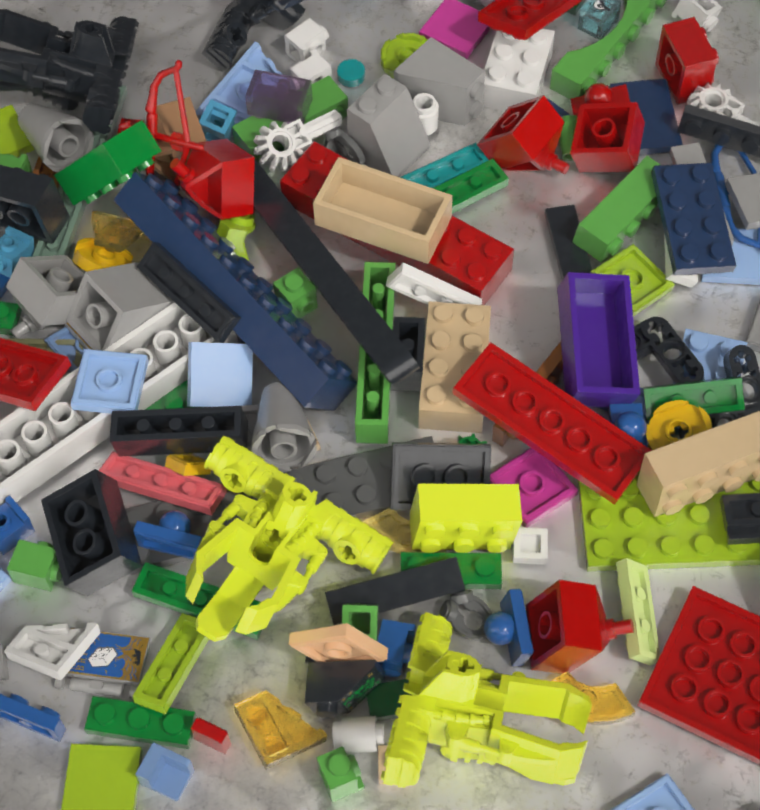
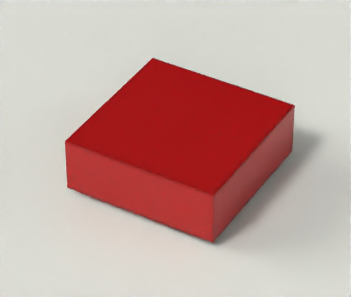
[191,717,231,754]

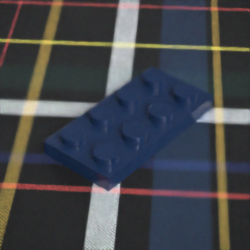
[651,163,736,276]

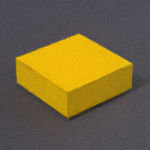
[165,453,211,476]

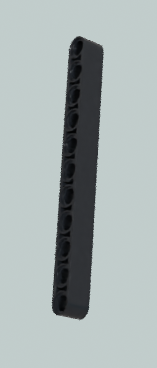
[254,160,420,387]

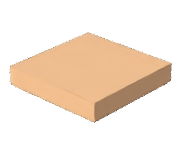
[288,623,388,662]

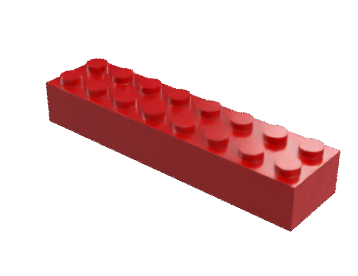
[280,141,514,305]

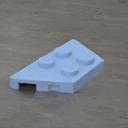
[195,42,288,124]

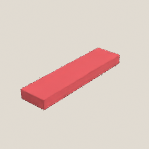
[99,452,227,516]

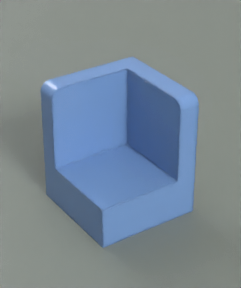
[136,742,195,801]

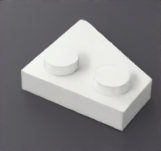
[4,622,101,681]

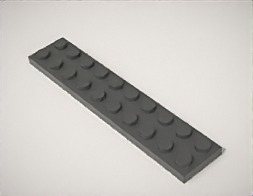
[126,436,434,575]

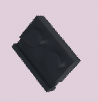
[720,493,760,545]

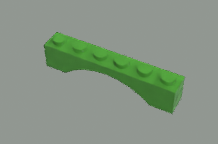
[550,0,667,99]

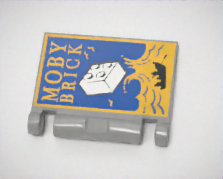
[55,627,151,699]

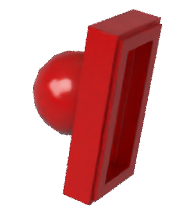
[570,83,630,116]

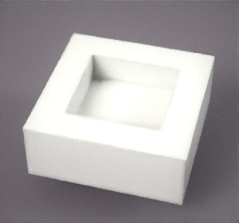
[513,527,548,565]

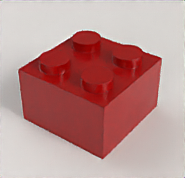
[655,17,719,105]
[570,102,645,173]

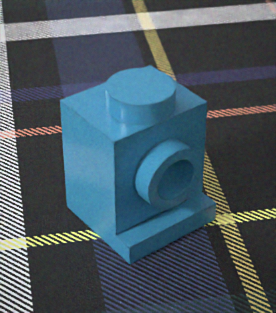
[199,99,237,141]
[0,226,34,278]

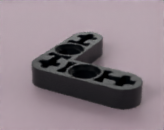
[634,317,705,384]
[679,345,760,439]

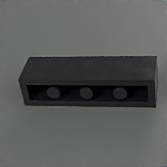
[110,406,248,457]

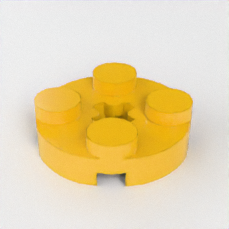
[72,238,134,272]
[646,400,713,451]

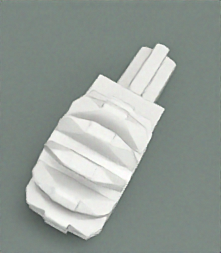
[687,83,760,126]
[253,110,343,172]

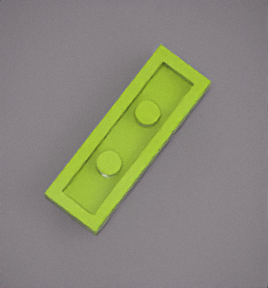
[133,613,209,715]

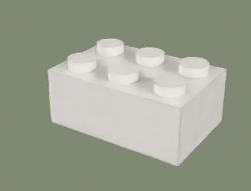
[483,29,555,111]

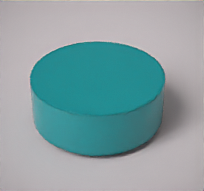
[337,59,365,87]

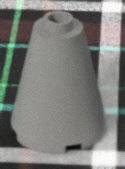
[18,103,94,172]
[250,382,317,472]

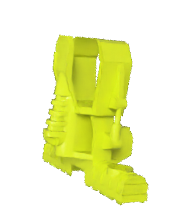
[186,436,394,642]
[380,612,592,788]

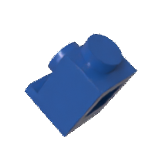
[0,495,36,555]
[377,619,416,677]

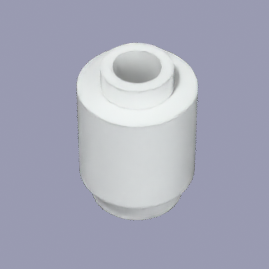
[413,93,439,135]
[333,716,384,753]

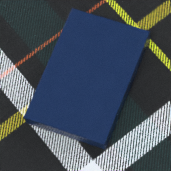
[609,78,683,155]

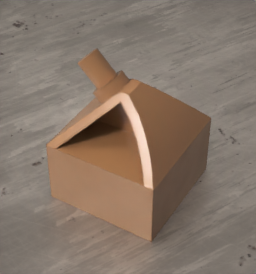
[155,97,206,186]

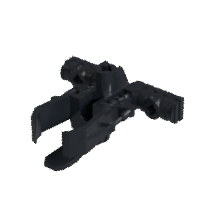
[202,0,306,72]
[0,9,139,135]

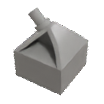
[6,255,84,339]

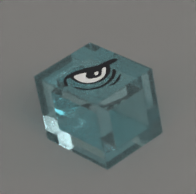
[577,0,622,40]

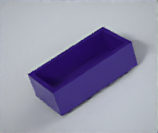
[557,272,640,407]

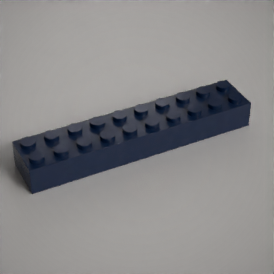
[114,172,357,411]

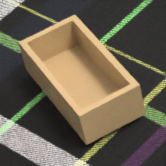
[313,157,453,264]
[419,301,491,433]
[637,411,760,517]

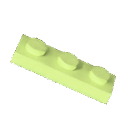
[616,558,660,666]

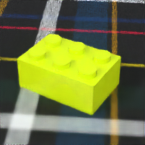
[409,484,522,553]

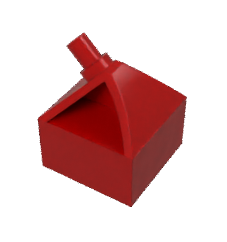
[477,95,570,175]
[170,139,255,220]
[525,579,634,675]

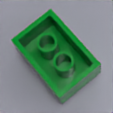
[54,120,162,206]

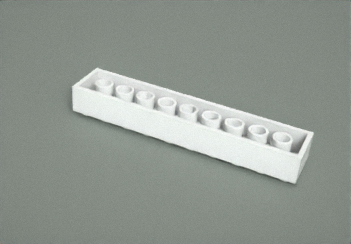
[0,302,238,506]

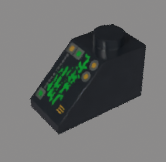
[305,660,385,718]

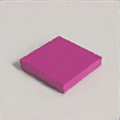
[419,0,491,59]
[490,448,578,528]

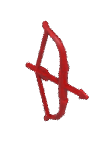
[118,60,204,187]

